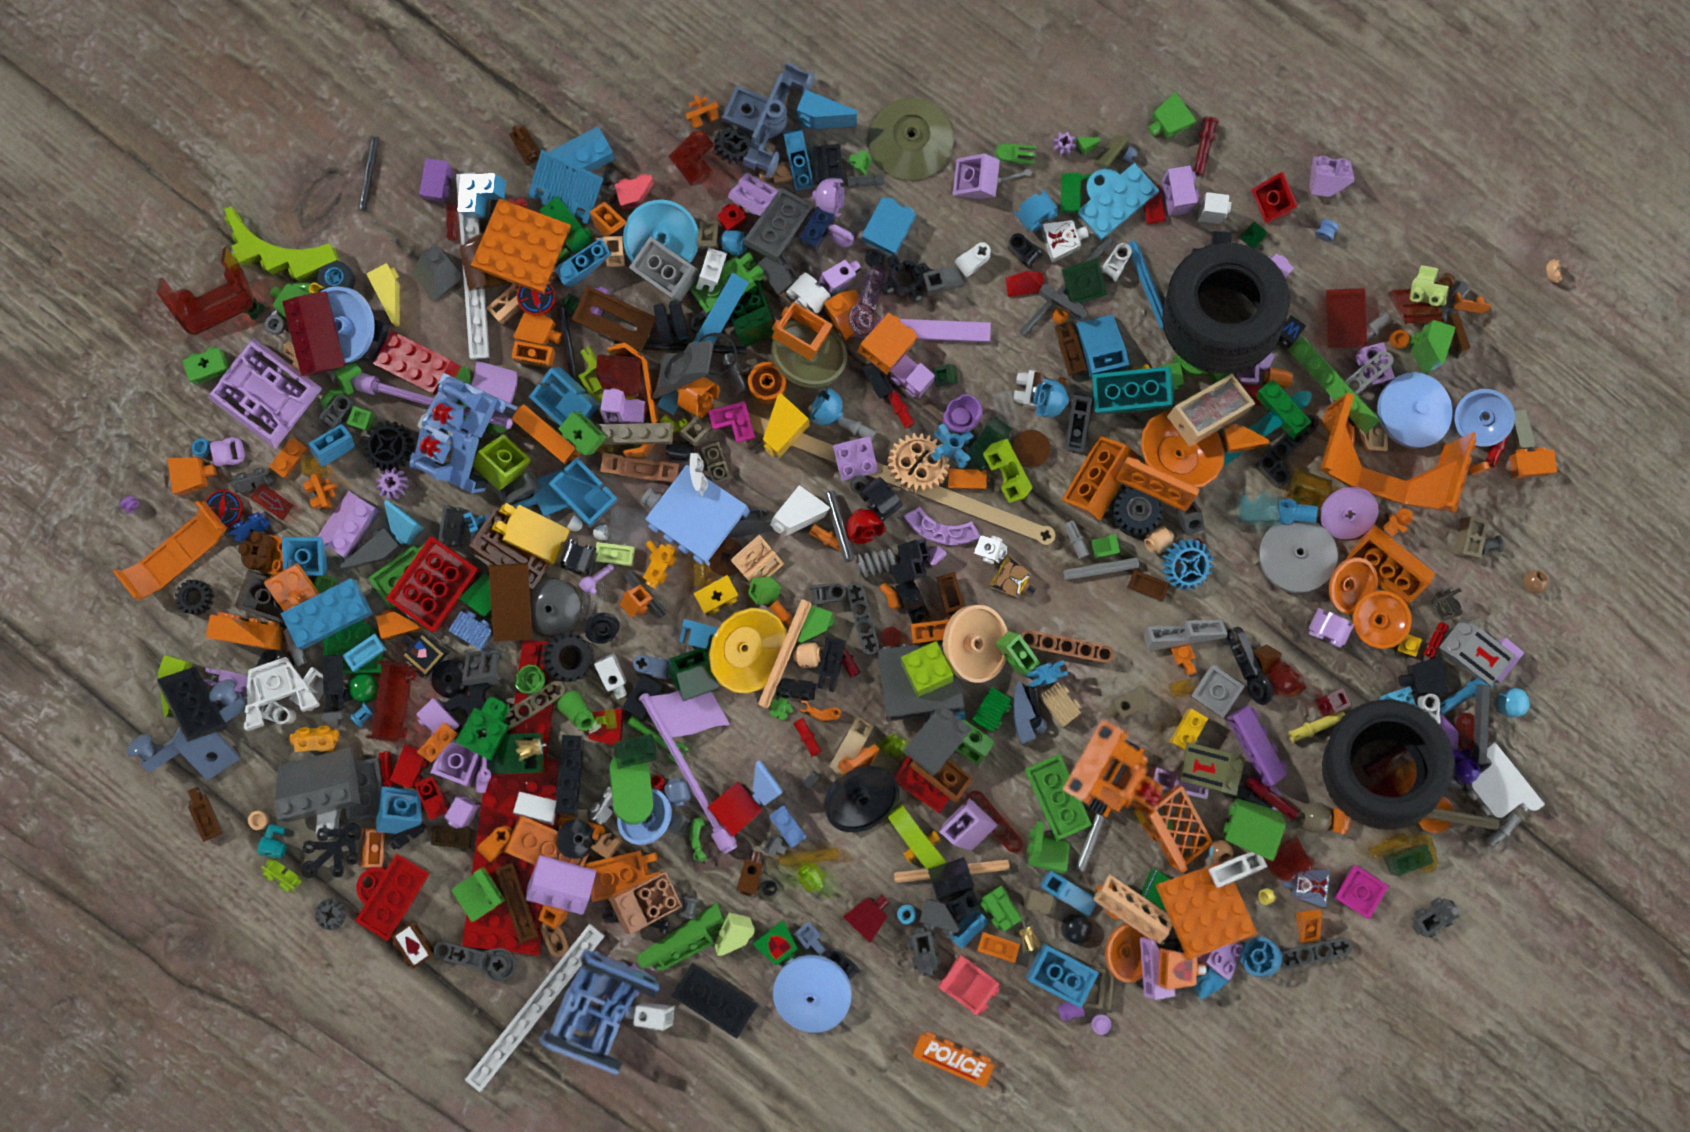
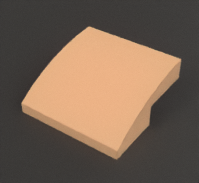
[731,535,784,583]

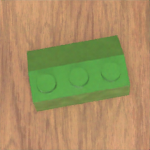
[1410,320,1455,375]

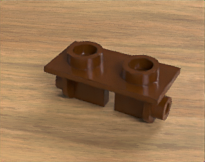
[509,125,541,166]

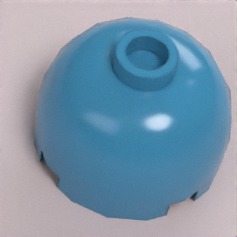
[1034,379,1069,417]
[807,386,843,426]
[1240,937,1282,978]

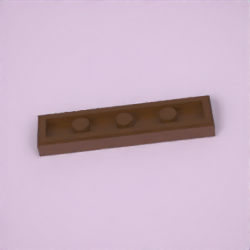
[495,862,539,944]

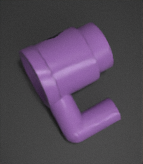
[1057,1001,1085,1022]

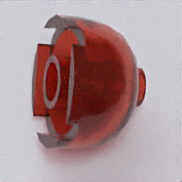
[1269,659,1307,698]

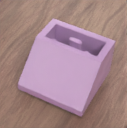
[940,798,997,851]

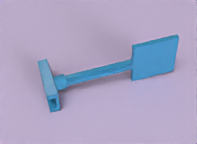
[463,468,569,539]

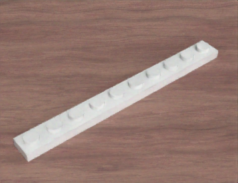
[456,173,490,360]
[465,923,605,1092]

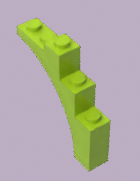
[224,206,341,283]

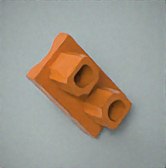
[684,94,719,128]
[303,473,338,510]
[1383,508,1413,537]

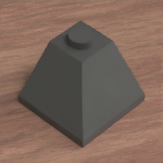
[411,244,464,301]

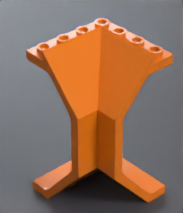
[1320,393,1477,513]

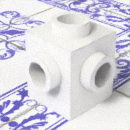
[974,536,1008,565]

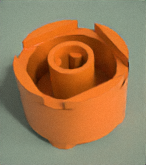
[748,362,787,404]
[677,377,720,418]

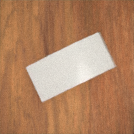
[690,453,708,497]

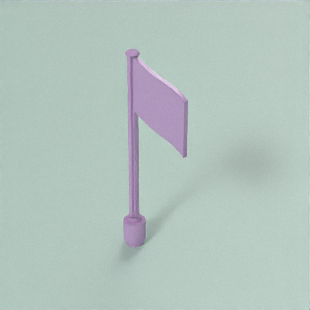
[351,361,518,429]
[639,691,737,854]

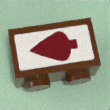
[391,921,434,969]

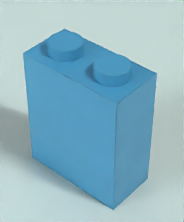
[861,197,916,256]

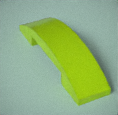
[888,803,947,869]

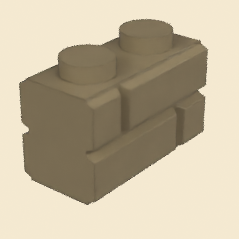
[1023,887,1056,914]

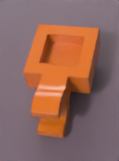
[1169,644,1196,676]

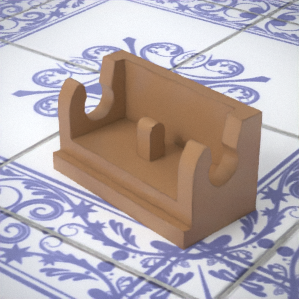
[591,833,624,859]

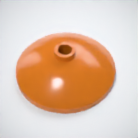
[1329,557,1378,615]
[1352,591,1411,649]
[1105,923,1149,983]

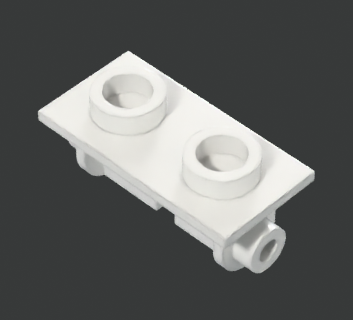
[589,787,613,824]

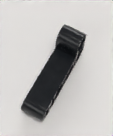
[1256,415,1319,487]

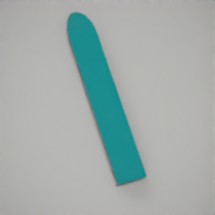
[1223,391,1312,466]

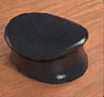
[584,613,620,644]

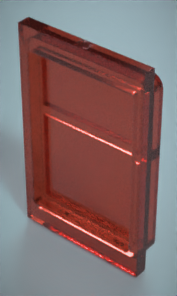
[1326,288,1367,348]
[1388,289,1444,324]

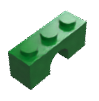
[1256,379,1311,440]

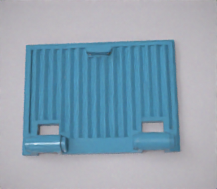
[528,150,603,224]

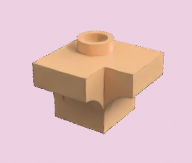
[596,236,626,267]

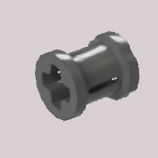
[1482,535,1504,555]
[679,895,701,919]

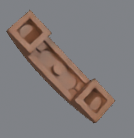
[600,453,679,483]

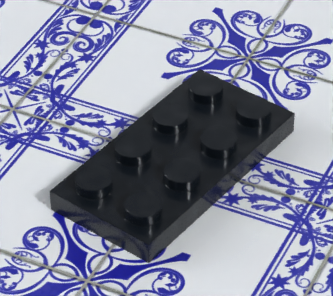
[157,667,226,742]
[671,962,758,1039]

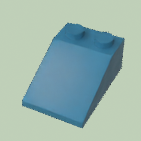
[797,90,858,129]
[1025,942,1099,1008]

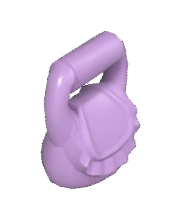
[829,224,854,247]
[210,437,245,466]

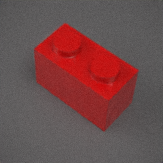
[390,744,430,789]

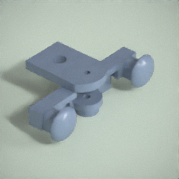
[722,62,815,178]
[127,679,247,781]

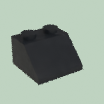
[927,857,974,901]

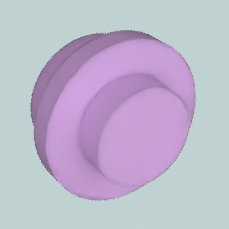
[1091,1014,1111,1035]

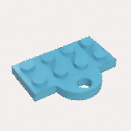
[1077,163,1159,241]

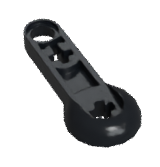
[1226,626,1274,705]

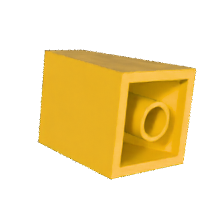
[763,393,810,458]

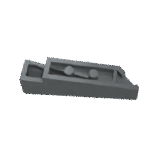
[726,507,775,539]

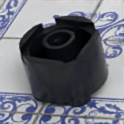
[858,477,903,522]
[554,539,598,576]

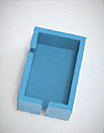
[529,367,601,426]
[549,457,617,528]

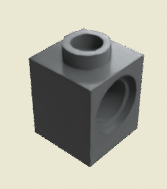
[1177,501,1205,536]

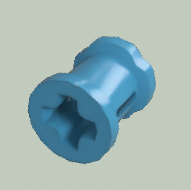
[350,702,376,728]

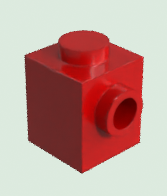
[716,203,747,231]

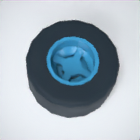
[318,260,355,290]

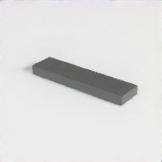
[1473,684,1490,764]

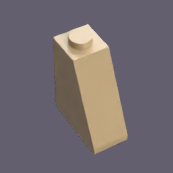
[829,716,874,775]

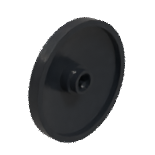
[824,766,900,833]

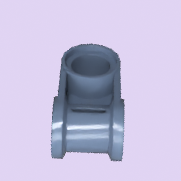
[633,655,669,680]

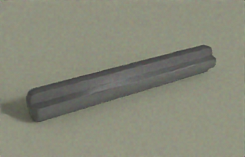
[825,491,855,562]

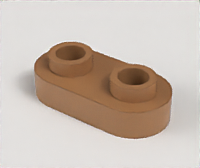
[541,923,569,957]

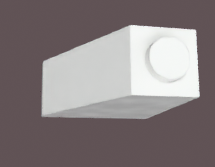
[770,485,830,536]

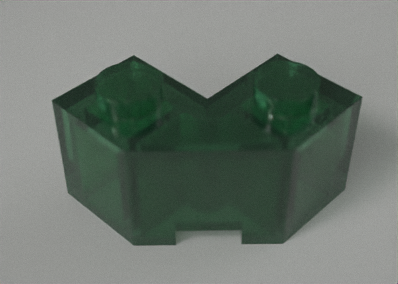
[967,416,1012,472]

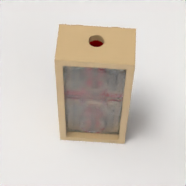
[1167,374,1255,447]

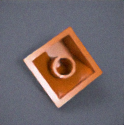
[824,290,877,340]
[1222,424,1269,454]

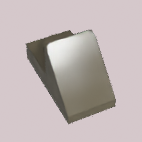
[697,221,719,251]
[679,416,713,447]

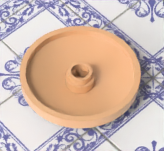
[943,605,1008,683]

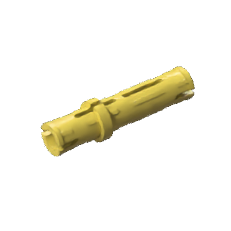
[1288,710,1345,743]

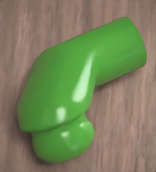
[320,388,346,410]

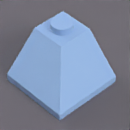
[752,760,784,806]

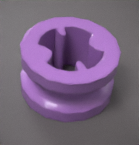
[120,495,140,514]

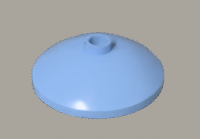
[1454,389,1515,446]
[617,788,671,845]

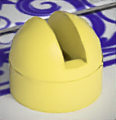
[1258,889,1276,905]

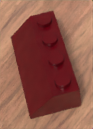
[282,292,346,376]

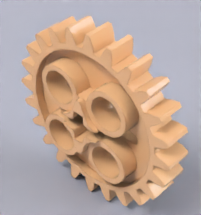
[887,433,950,493]

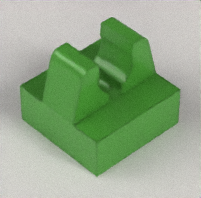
[849,150,872,175]

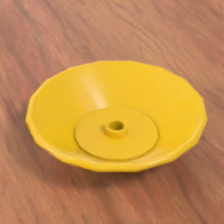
[709,608,787,694]

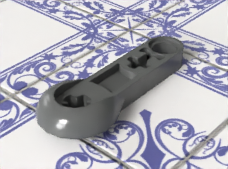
[434,941,516,982]

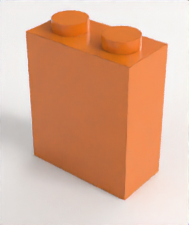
[858,312,918,375]

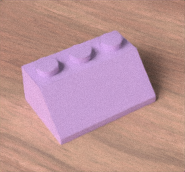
[317,491,380,557]
[526,855,596,915]

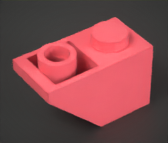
[615,174,654,211]

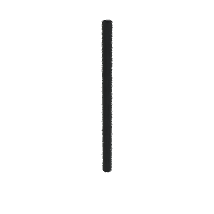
[614,340,747,354]

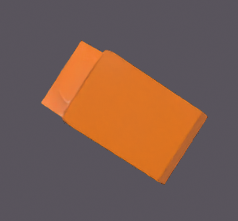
[1296,910,1322,943]

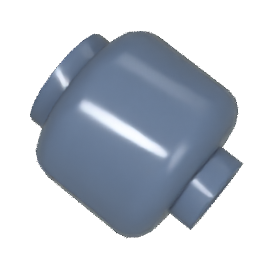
[664,778,691,808]

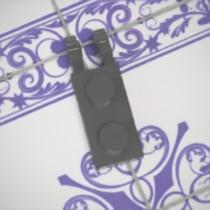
[1039,283,1088,322]

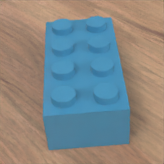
[281,578,373,649]

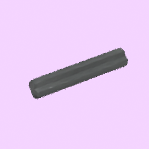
[624,571,667,618]

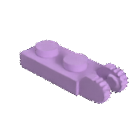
[203,667,248,696]

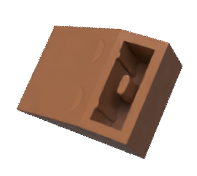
[609,871,682,934]

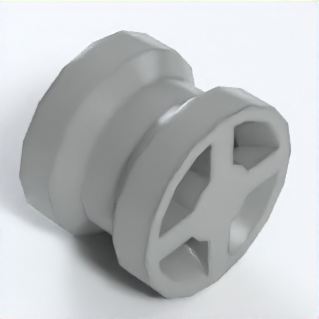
[640,487,663,510]

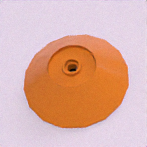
[1141,410,1225,488]

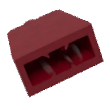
[843,894,890,943]

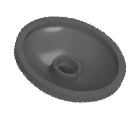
[530,578,581,636]

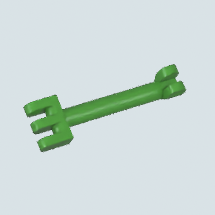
[627,714,689,764]

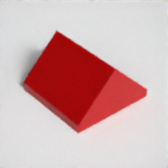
[1251,172,1298,223]

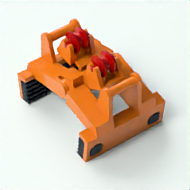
[1063,720,1164,818]

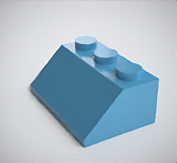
[549,126,615,172]

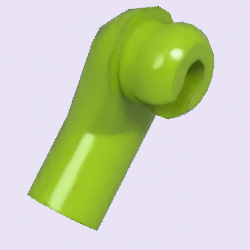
[660,415,688,433]

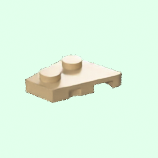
[1353,412,1388,452]

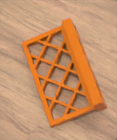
[1140,784,1213,874]

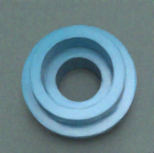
[897,905,917,925]

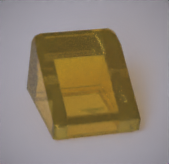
[1169,679,1192,698]

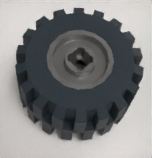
[1112,487,1163,537]

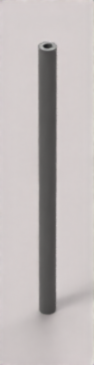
[1019,237,1114,336]

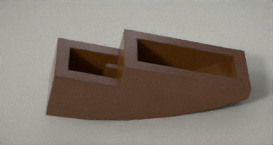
[936,572,965,620]

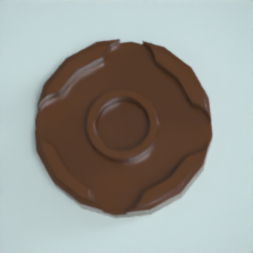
[1012,430,1050,468]

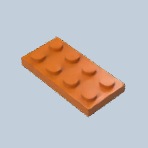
[1115,457,1200,512]
[504,815,589,867]

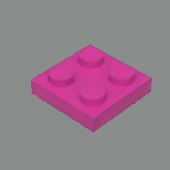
[1333,864,1389,919]

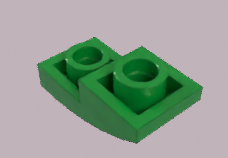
[1061,172,1082,213]

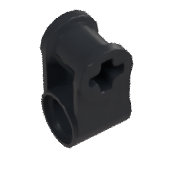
[1008,233,1043,269]
[826,948,861,981]

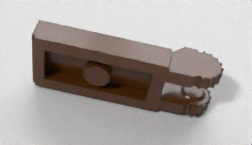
[1054,322,1087,377]

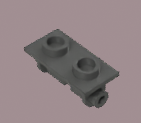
[230,467,273,494]

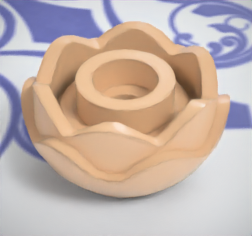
[1546,259,1562,283]

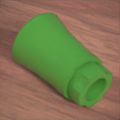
[557,691,595,731]

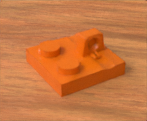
[264,563,320,612]
[837,744,880,774]

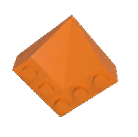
[206,612,286,650]

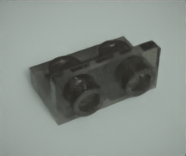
[1431,587,1463,621]

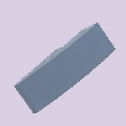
[1013,681,1036,744]

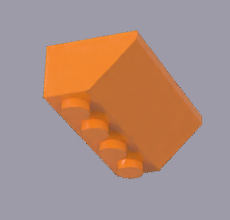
[1062,436,1138,521]
[1345,524,1435,605]

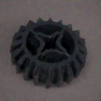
[362,420,415,472]

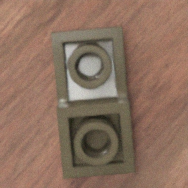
[701,441,731,484]

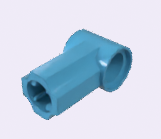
[1277,499,1318,524]

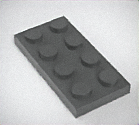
[743,188,814,261]

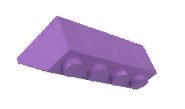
[1225,706,1287,786]

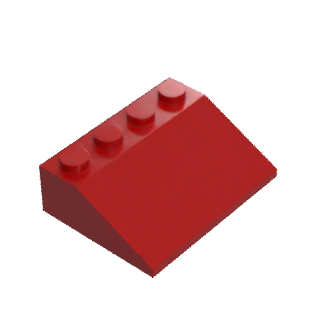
[385,536,482,632]

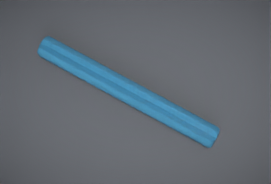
[1128,240,1163,329]

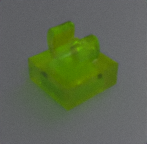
[596,709,617,729]
[878,733,902,758]

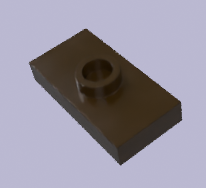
[431,825,473,849]

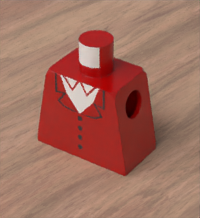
[578,709,624,746]

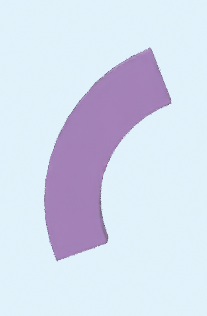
[903,507,980,546]

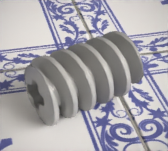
[856,549,896,578]

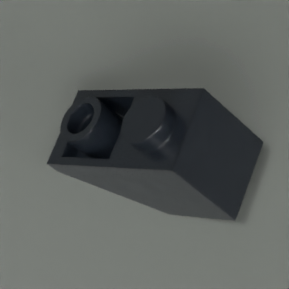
[895,581,931,624]

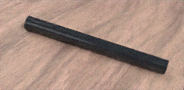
[358,136,379,211]
[558,307,579,383]

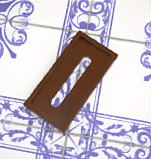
[571,285,655,352]

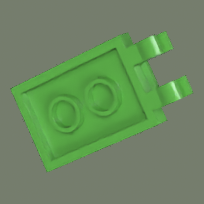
[690,252,765,315]
[368,545,424,609]

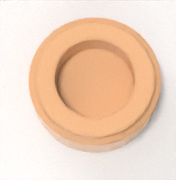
[248,810,269,830]

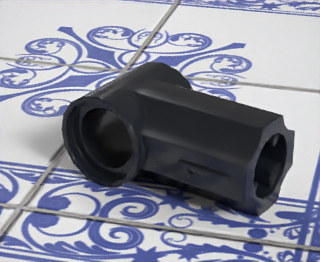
[861,362,894,399]

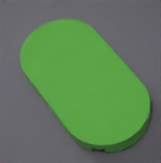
[610,750,653,825]

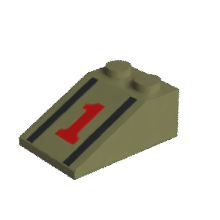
[1178,742,1245,795]

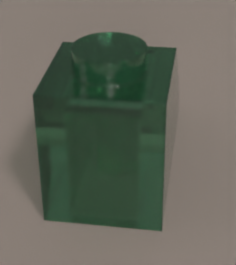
[1383,844,1434,877]

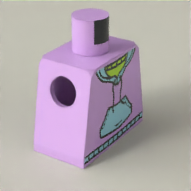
[818,260,862,298]

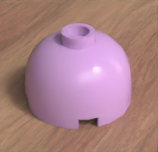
[812,178,844,217]

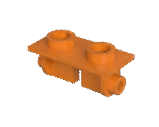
[417,722,458,763]

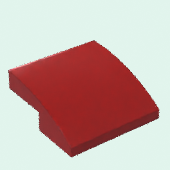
[707,782,763,837]

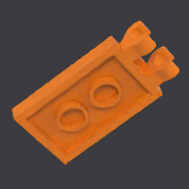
[584,850,661,902]

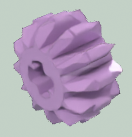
[376,468,409,500]

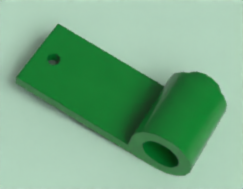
[540,196,594,255]

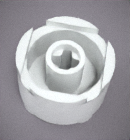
[786,273,831,315]

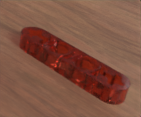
[967,790,1023,853]

